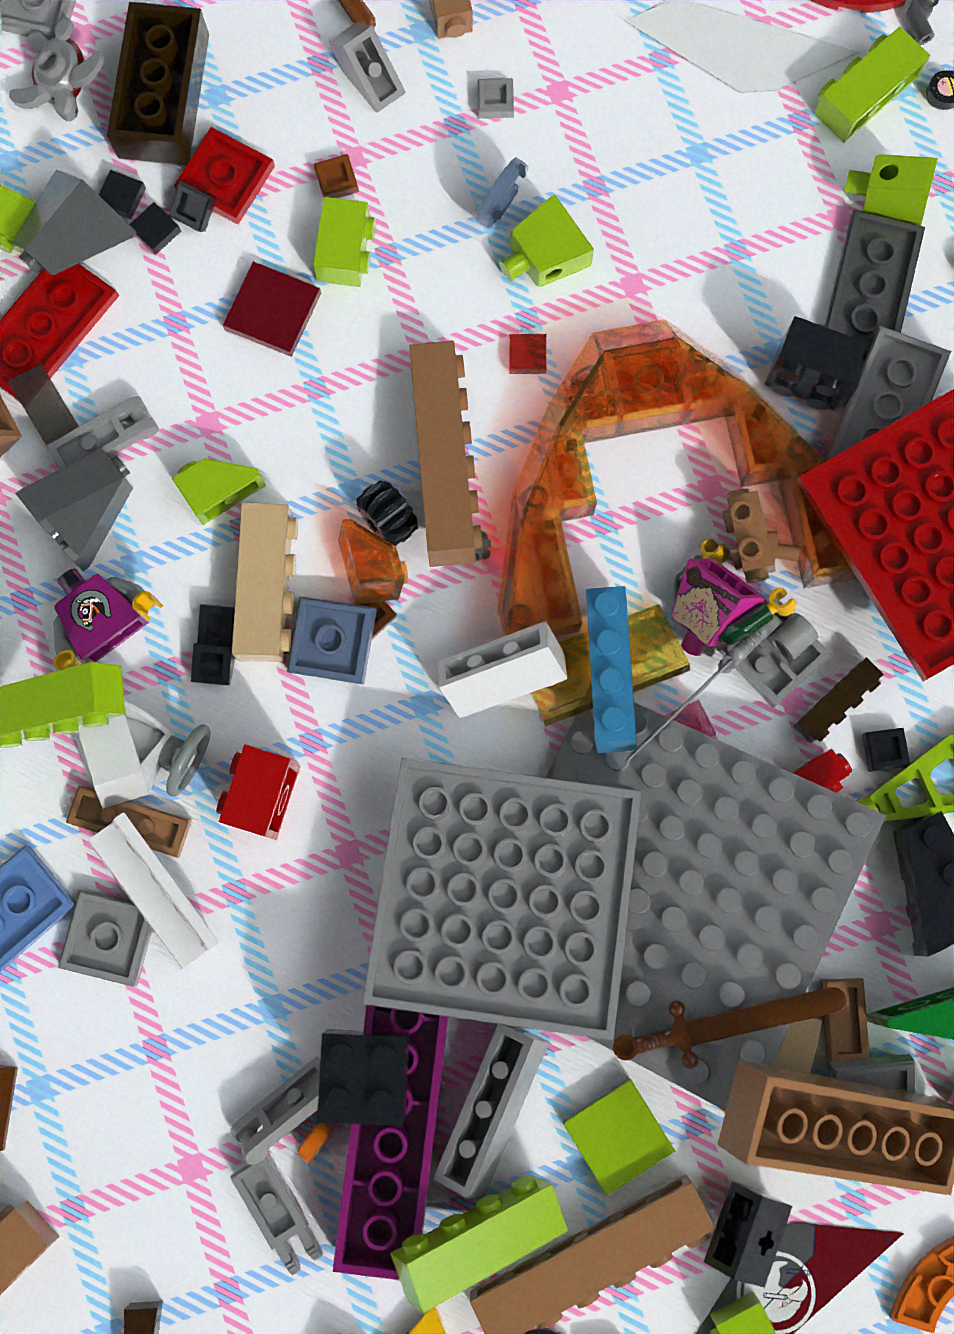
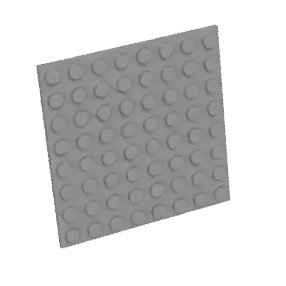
[545,684,887,1111]

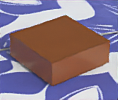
[313,154,359,198]

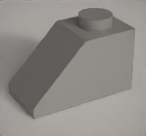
[328,22,406,113]

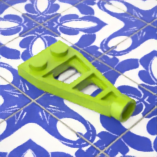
[855,733,954,823]

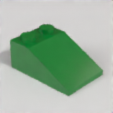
[866,987,954,1040]

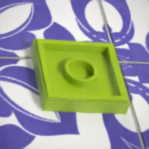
[563,1078,675,1196]

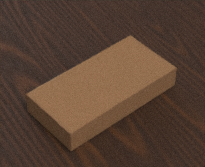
[820,978,870,1062]

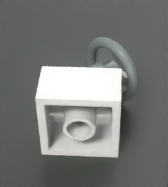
[78,700,211,809]

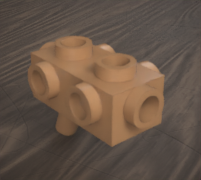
[722,488,802,583]

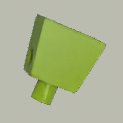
[845,154,938,226]
[500,194,594,287]

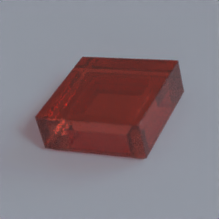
[509,334,547,374]

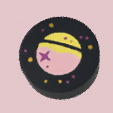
[926,70,954,110]

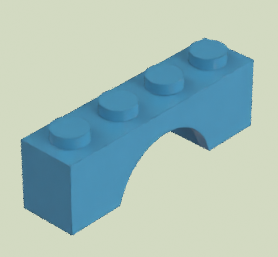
[586,586,637,754]

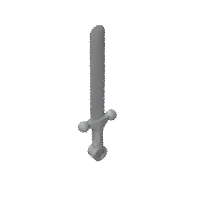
[625,614,782,762]

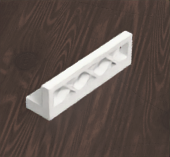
[88,812,220,969]

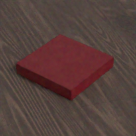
[223,261,321,357]

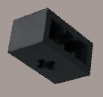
[703,1181,793,1288]

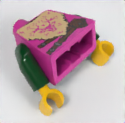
[671,538,797,656]

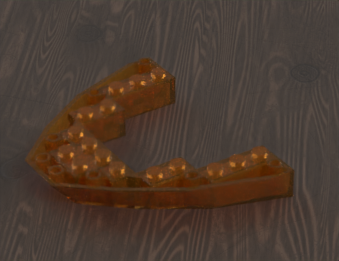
[497,319,857,637]

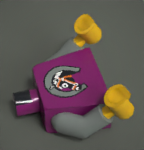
[53,568,163,671]

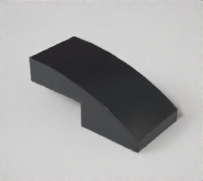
[190,604,235,686]

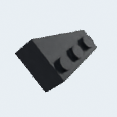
[893,811,954,957]

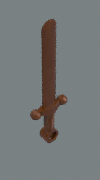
[613,987,846,1069]

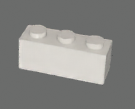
[438,621,567,719]

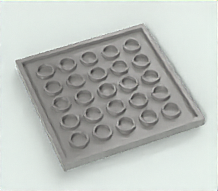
[362,758,642,1040]

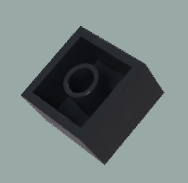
[764,316,868,411]
[317,1029,410,1126]

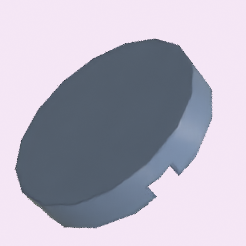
[476,157,529,229]

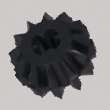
[356,480,418,547]

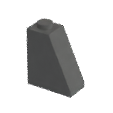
[12,170,137,275]
[15,449,133,571]

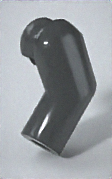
[906,0,939,45]

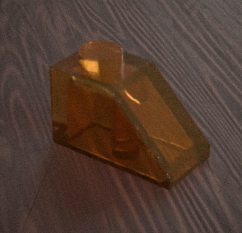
[338,519,408,605]

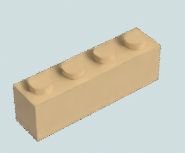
[232,503,299,662]

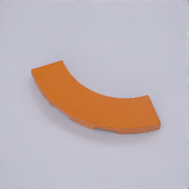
[889,1236,954,1334]

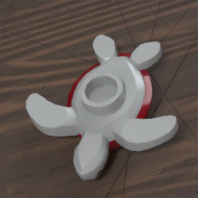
[9,17,104,122]

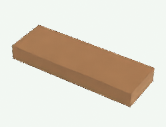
[66,786,192,858]

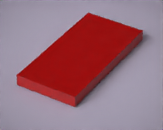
[0,263,119,408]

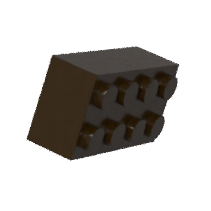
[107,1,209,165]

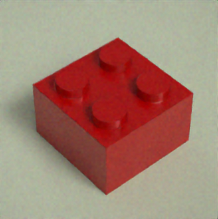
[216,744,301,841]

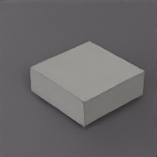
[477,78,514,119]

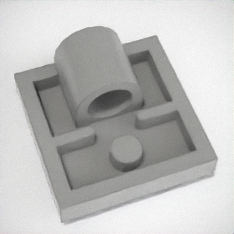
[720,601,832,708]

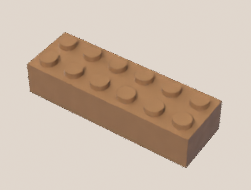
[717,1060,954,1196]

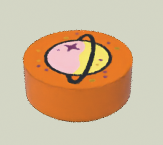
[297,1122,335,1164]

